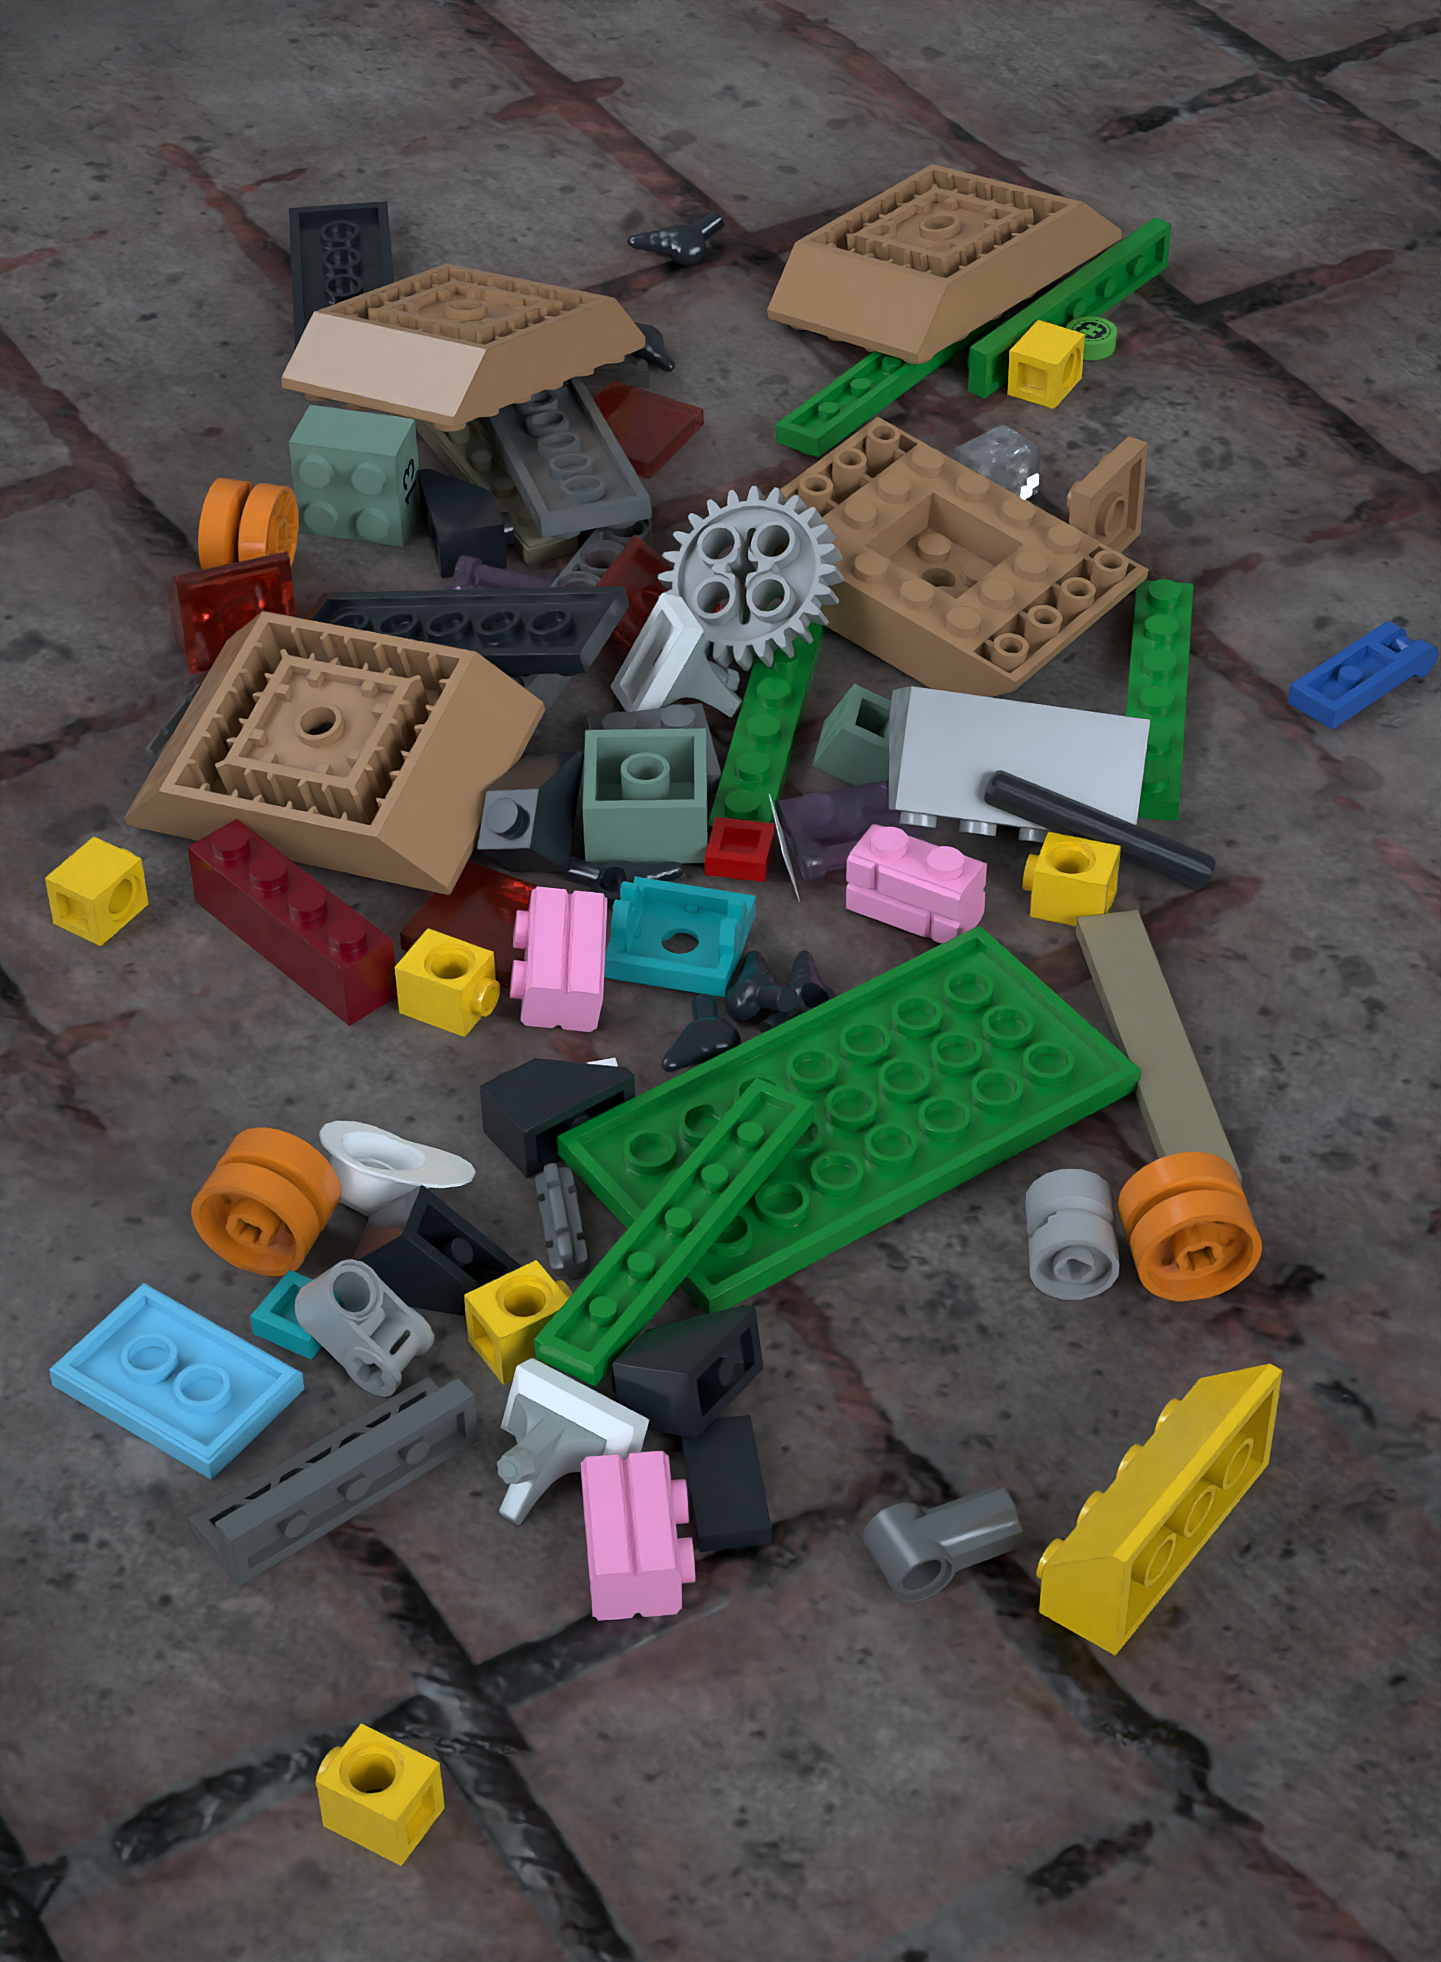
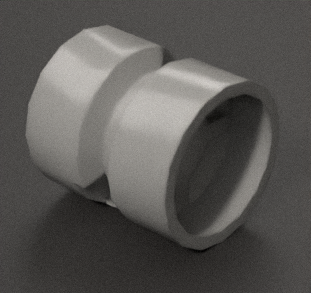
[1025,1169,1119,1300]

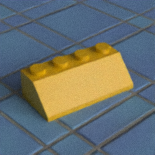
[1036,1363,1283,1656]

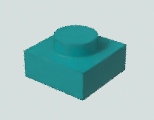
[250,1270,345,1359]

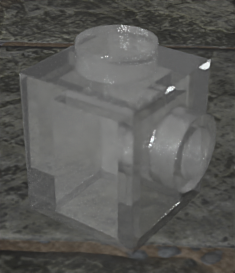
[955,424,1041,499]

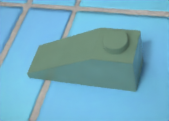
[812,684,891,794]

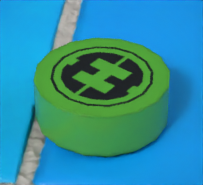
[1066,316,1117,361]

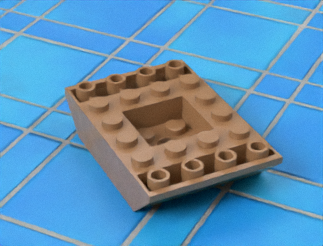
[767,164,1122,364]
[282,264,645,431]
[750,417,1149,697]
[124,611,545,895]

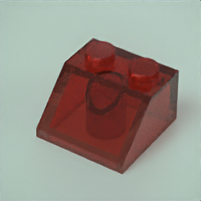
[167,551,296,675]

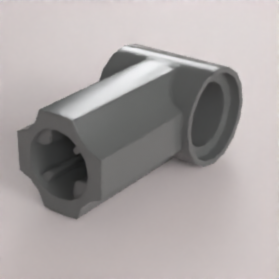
[862,1486,1023,1603]

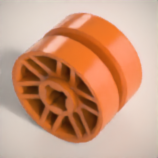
[198,477,299,588]
[191,1127,342,1277]
[1117,1152,1262,1302]

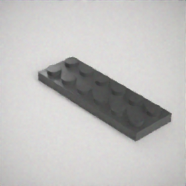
[481,377,652,539]

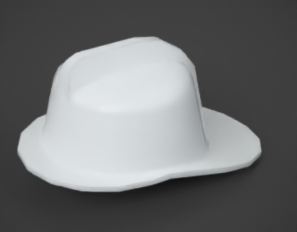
[319,1121,476,1217]

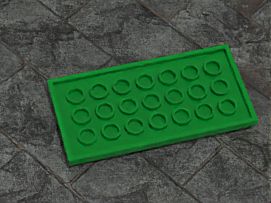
[557,925,1141,1314]

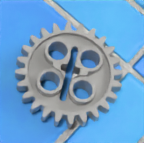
[658,486,844,671]

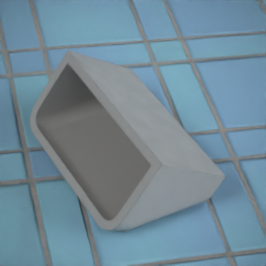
[889,686,1150,843]

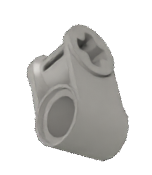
[295,1259,434,1397]

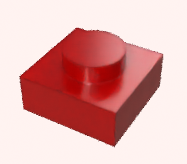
[705,817,776,882]

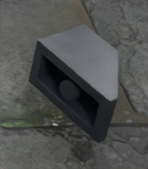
[417,469,514,578]
[477,751,584,872]
[480,1058,635,1178]
[353,1185,521,1316]
[612,1305,764,1438]

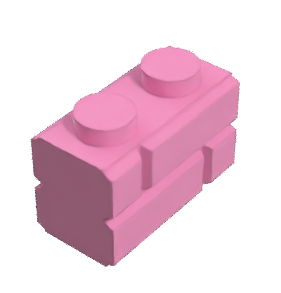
[846,824,987,944]
[510,886,607,1032]
[581,1451,695,1621]

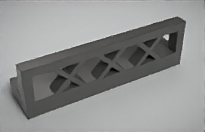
[188,1376,479,1586]

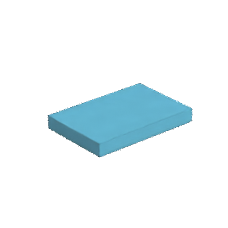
[49,1283,305,1480]

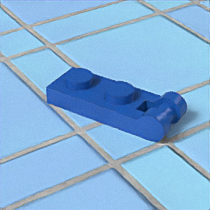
[1288,621,1439,730]

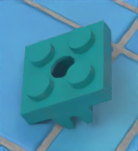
[604,876,756,998]

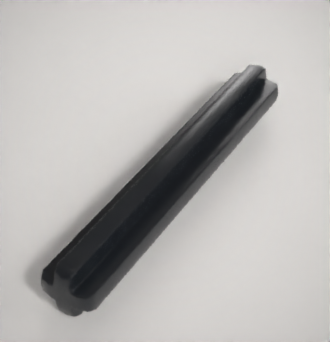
[984,770,1216,890]

